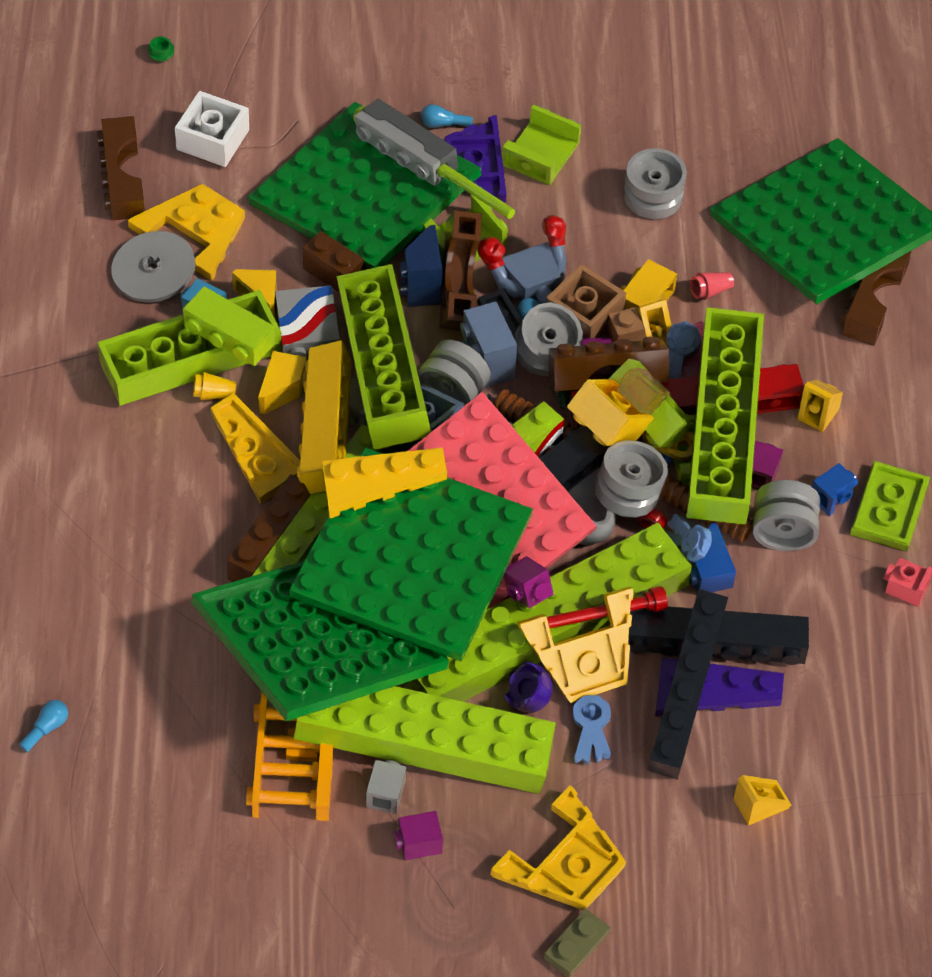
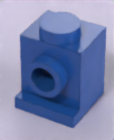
[812,463,858,516]

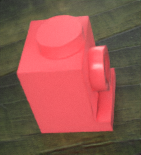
[884,558,932,607]

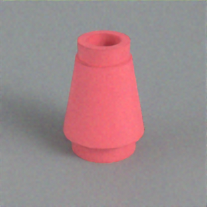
[690,272,734,300]

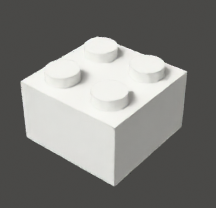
[175,91,250,167]

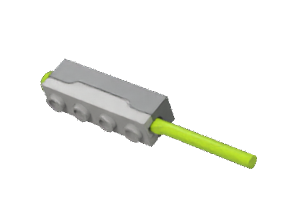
[353,98,515,219]

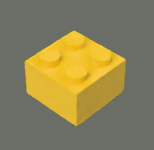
[567,379,654,446]

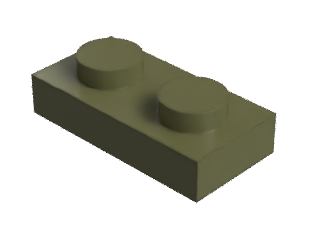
[544,908,611,977]

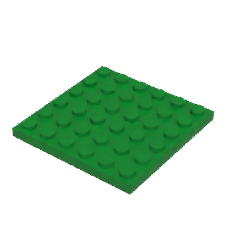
[248,102,481,269]
[710,138,932,305]
[289,447,533,662]
[191,561,449,721]

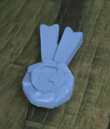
[666,321,702,379]
[665,514,712,562]
[573,695,611,765]

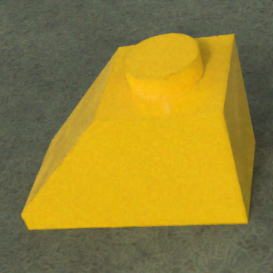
[258,351,307,414]
[797,379,843,433]

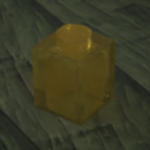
[617,367,670,415]

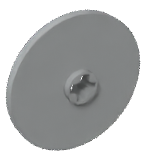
[111,231,196,303]

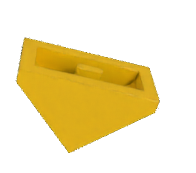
[232,269,277,318]
[637,299,672,347]
[733,775,792,826]

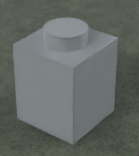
[366,760,406,814]

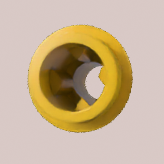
[193,372,236,400]

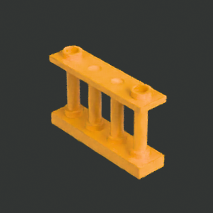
[246,692,334,821]

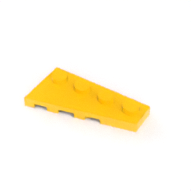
[211,393,301,504]
[322,447,447,518]

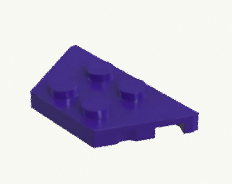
[445,115,507,202]

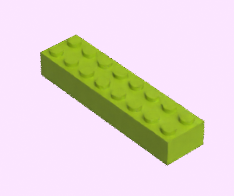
[337,264,431,450]
[686,307,764,525]
[293,686,556,794]

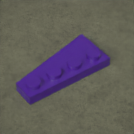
[655,658,784,716]

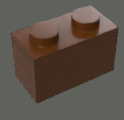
[302,231,364,293]

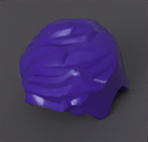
[504,662,553,713]

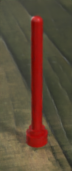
[547,586,668,629]

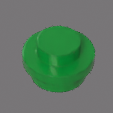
[148,36,175,61]

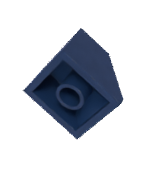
[399,225,442,307]

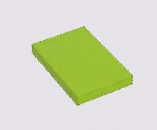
[850,461,930,552]

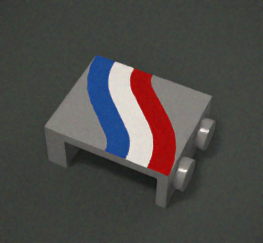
[275,285,340,360]

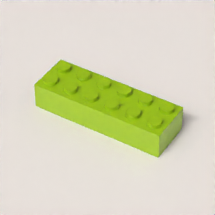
[97,290,282,406]

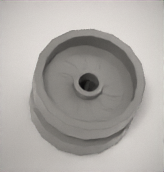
[623,148,687,220]
[513,302,583,376]
[417,339,491,406]
[595,440,668,517]
[753,480,820,552]

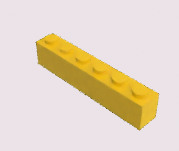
[297,340,352,494]

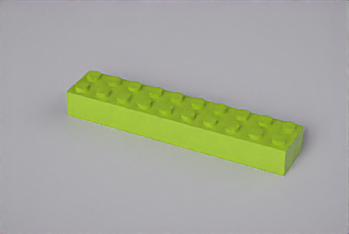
[406,523,692,702]

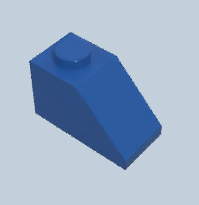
[689,523,736,592]

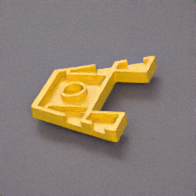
[128,184,245,281]
[517,586,633,703]
[491,785,626,910]

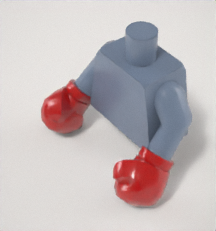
[477,215,567,304]

